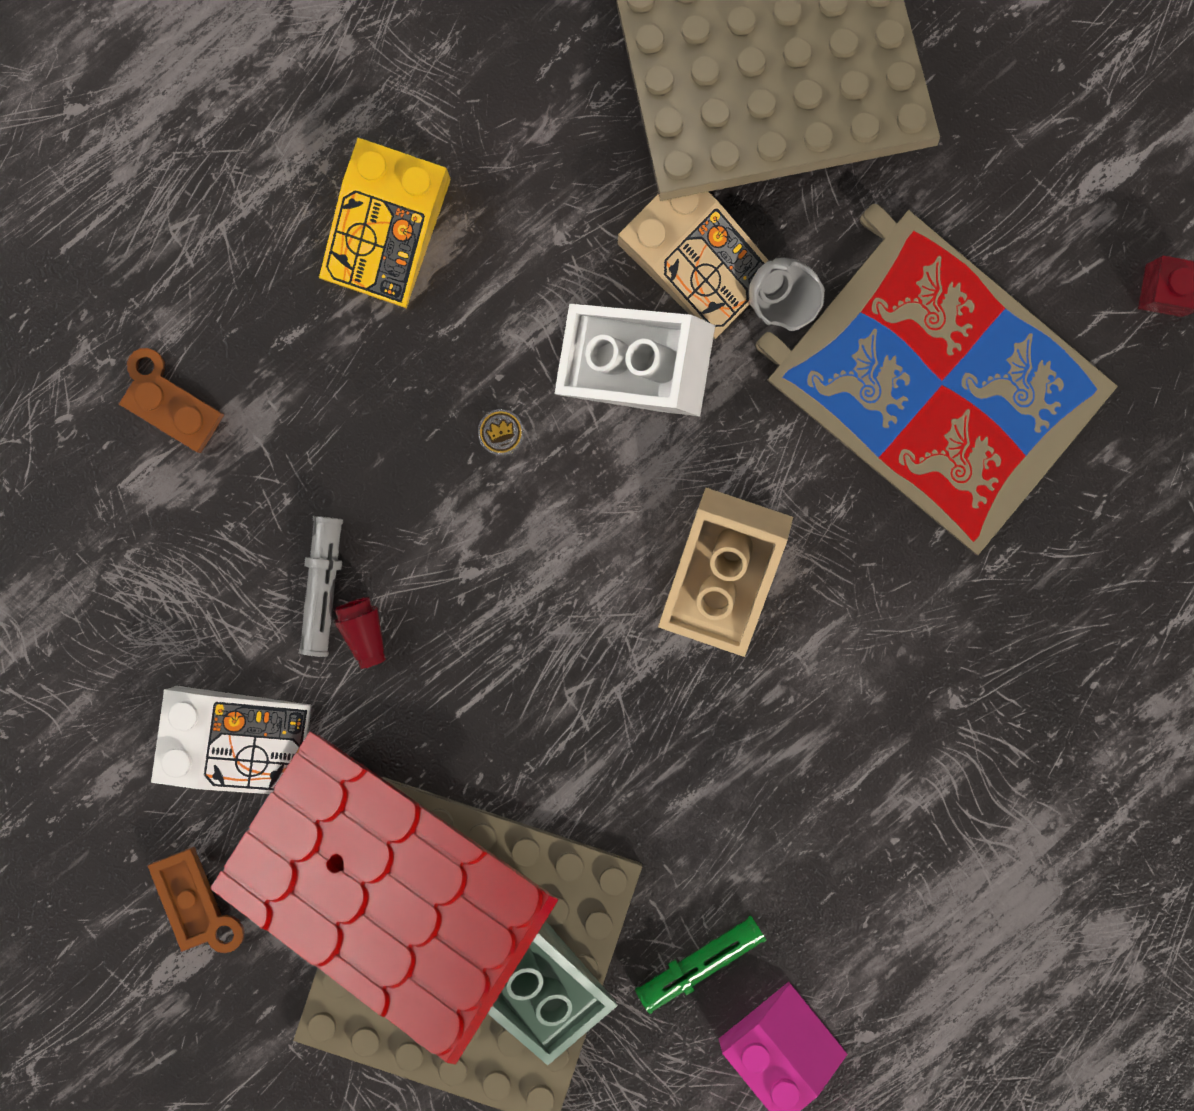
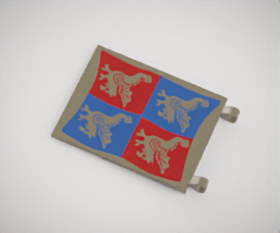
[755,204,1118,555]

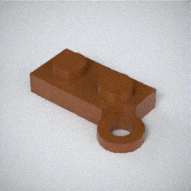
[119,348,224,453]
[148,846,245,953]

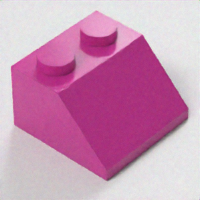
[719,982,848,1111]

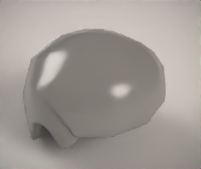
[749,257,825,331]

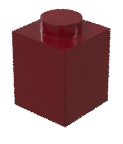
[1138,255,1194,317]

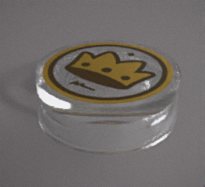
[478,409,524,456]

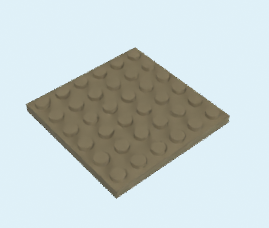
[616,0,940,201]
[293,777,642,1111]

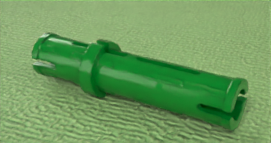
[635,916,767,1015]

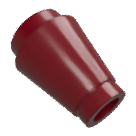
[334,597,386,669]

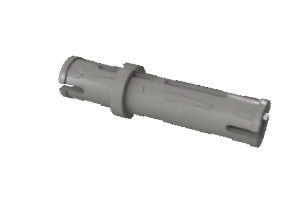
[298,516,343,657]

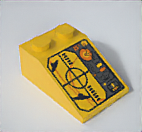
[319,138,451,308]

